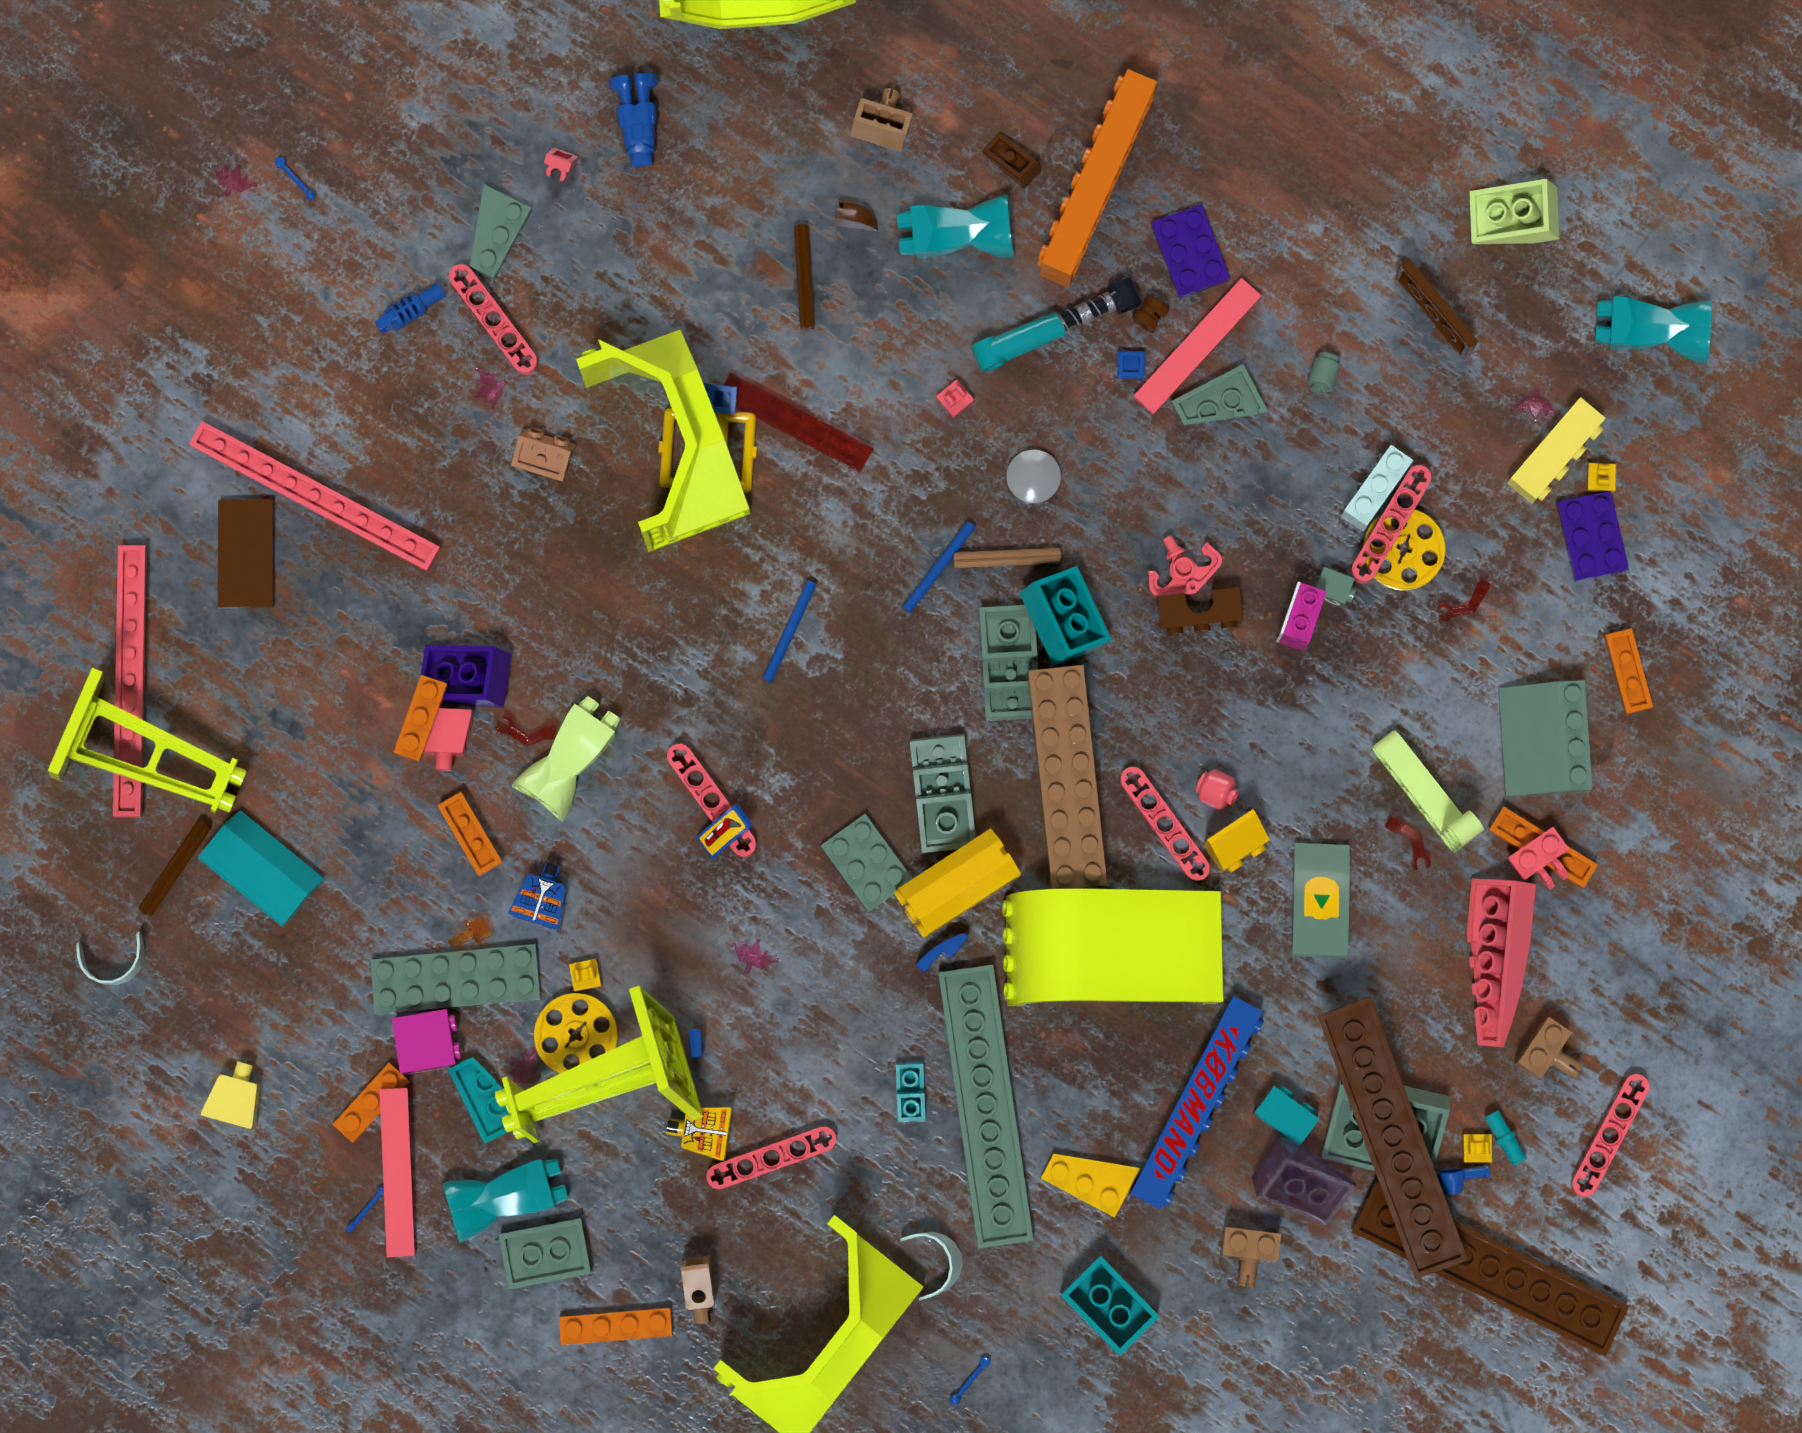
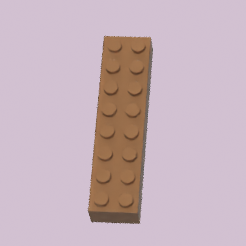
[1027,665,1107,889]

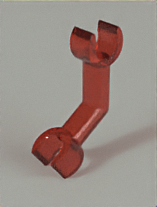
[1437,579,1491,622]
[495,716,558,746]
[1385,817,1431,871]

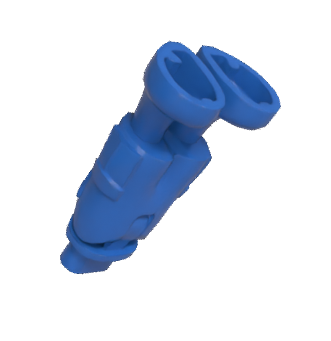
[609,73,659,167]

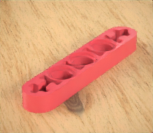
[449,264,538,375]
[1351,465,1431,584]
[667,744,756,858]
[1120,767,1210,882]
[1571,1074,1649,1197]
[706,1126,837,1190]

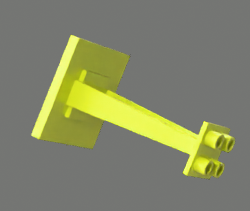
[48,668,247,814]
[495,985,704,1143]

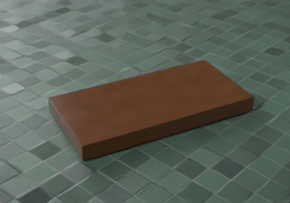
[1396,258,1478,359]
[218,499,274,609]

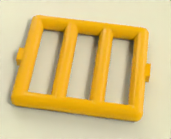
[658,408,757,493]

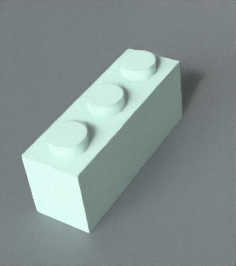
[1341,445,1413,532]

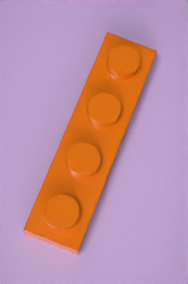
[1488,806,1598,889]
[559,1308,673,1345]

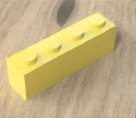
[1507,397,1605,504]

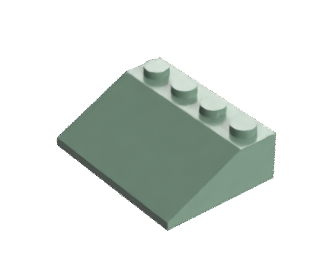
[1498,680,1593,797]
[1321,1077,1450,1171]

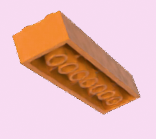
[1037,69,1158,288]

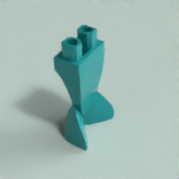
[897,195,1015,259]
[1595,296,1712,364]
[442,1159,568,1244]

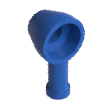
[1437,1164,1490,1195]

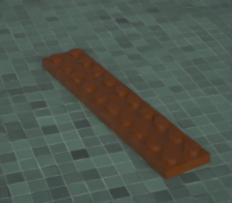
[1317,996,1468,1279]
[1351,1182,1629,1357]

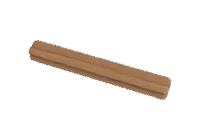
[953,548,1061,568]

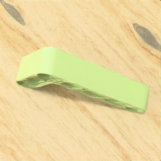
[1372,730,1484,853]

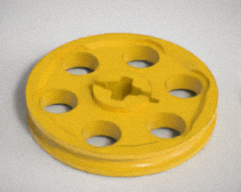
[1362,510,1445,591]
[534,993,618,1074]

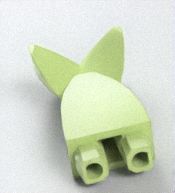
[512,696,620,822]

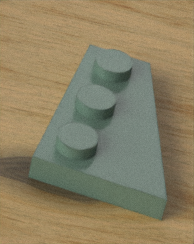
[470,184,532,280]
[1170,364,1268,426]

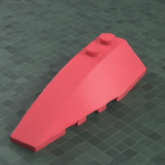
[1466,878,1536,1047]

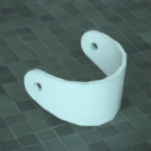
[76,931,145,985]
[900,1232,963,1301]

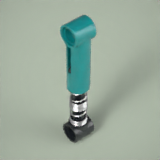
[971,278,1142,373]

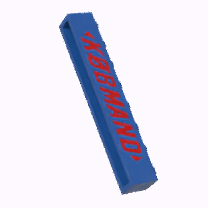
[1130,996,1264,1210]

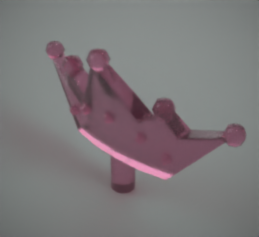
[212,165,257,197]
[473,368,506,409]
[1510,390,1559,421]
[732,939,778,974]
[509,1046,541,1084]

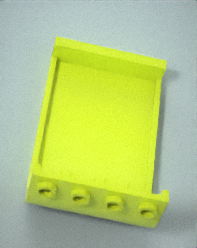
[1002,889,1223,1006]

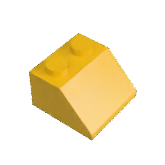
[1204,809,1270,873]

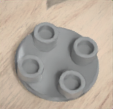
[1007,450,1061,504]

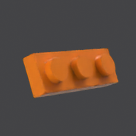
[1604,628,1653,715]
[393,675,448,762]
[437,792,503,877]
[332,1063,410,1143]

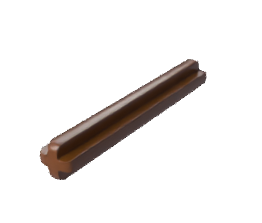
[794,224,814,330]
[139,820,211,917]

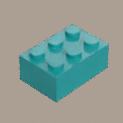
[1019,566,1112,667]
[1060,1256,1160,1356]

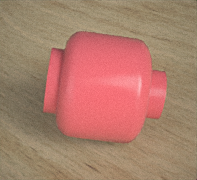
[1196,770,1239,810]

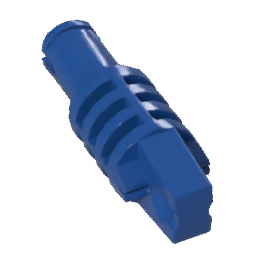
[375,282,446,334]

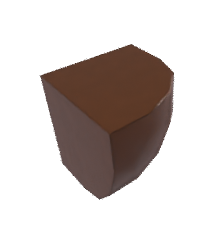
[835,199,878,232]

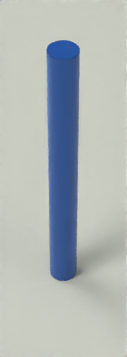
[902,521,976,614]
[762,580,817,683]

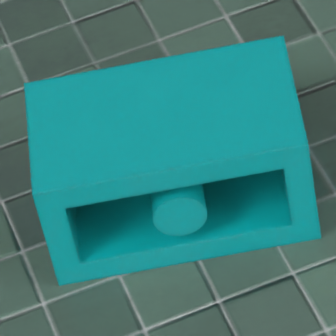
[1253,1085,1319,1147]

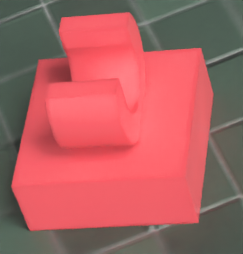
[544,147,578,181]
[936,380,974,419]

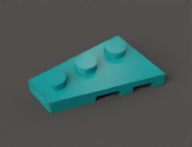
[447,1057,512,1145]

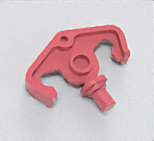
[1147,535,1222,597]

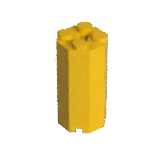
[893,828,1021,939]

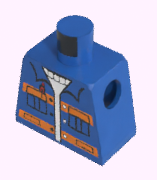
[508,862,567,931]

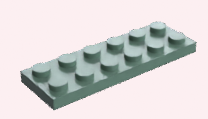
[370,944,541,1015]

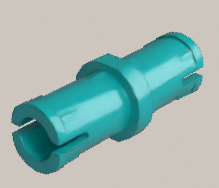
[1484,1110,1527,1166]

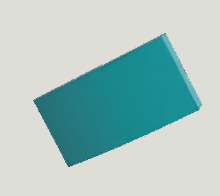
[896,1062,926,1122]

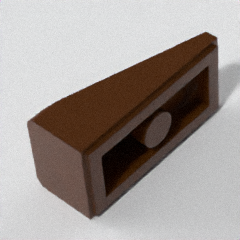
[982,132,1041,189]

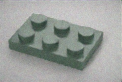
[821,814,913,913]
[498,1218,592,1290]

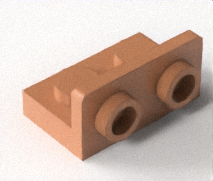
[511,428,576,482]

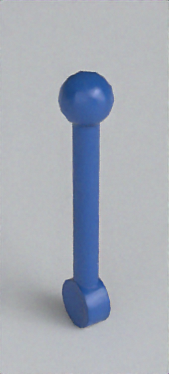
[275,157,316,200]
[346,1185,384,1234]
[950,1357,991,1405]

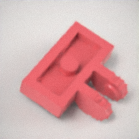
[1507,827,1569,890]

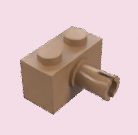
[850,88,912,152]
[1514,1017,1583,1080]
[1220,1227,1281,1288]

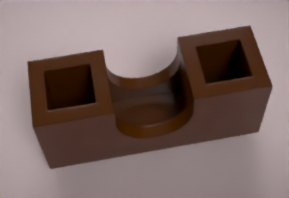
[1156,587,1244,636]

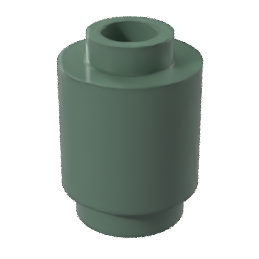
[1307,352,1341,395]

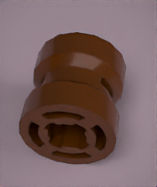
[1132,295,1169,333]

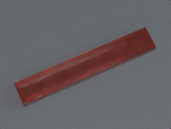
[724,373,873,474]

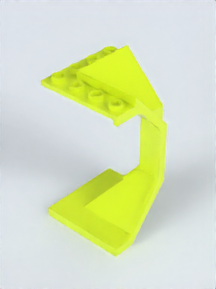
[659,0,856,29]
[576,329,750,552]
[713,1215,923,1433]

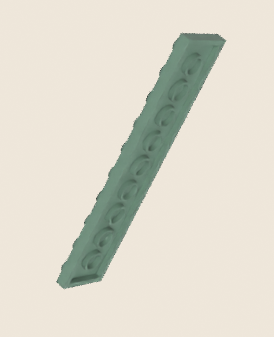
[938,965,1034,1249]

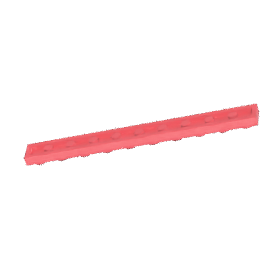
[189,421,441,572]
[113,545,147,818]

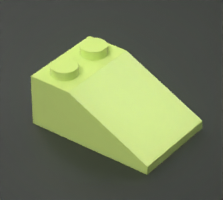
[1470,179,1560,244]

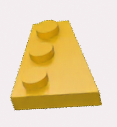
[1040,1154,1140,1218]

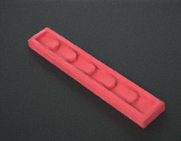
[1133,278,1262,415]
[379,1088,415,1257]

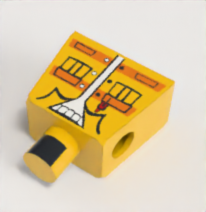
[666,1107,733,1161]

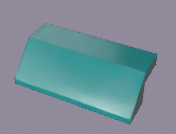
[198,810,324,927]

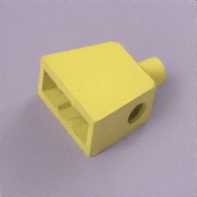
[201,1061,261,1130]

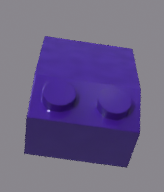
[421,645,512,708]

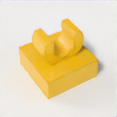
[1586,463,1616,493]
[569,959,602,992]
[1462,1134,1492,1163]

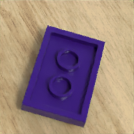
[1151,204,1230,299]
[1556,491,1629,582]

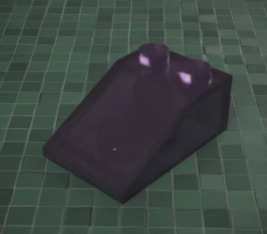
[1252,1137,1357,1225]

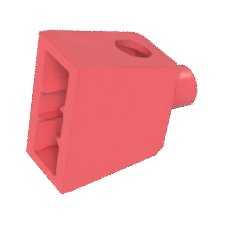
[424,708,474,771]

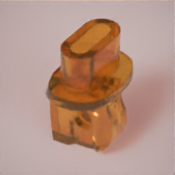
[448,916,492,948]

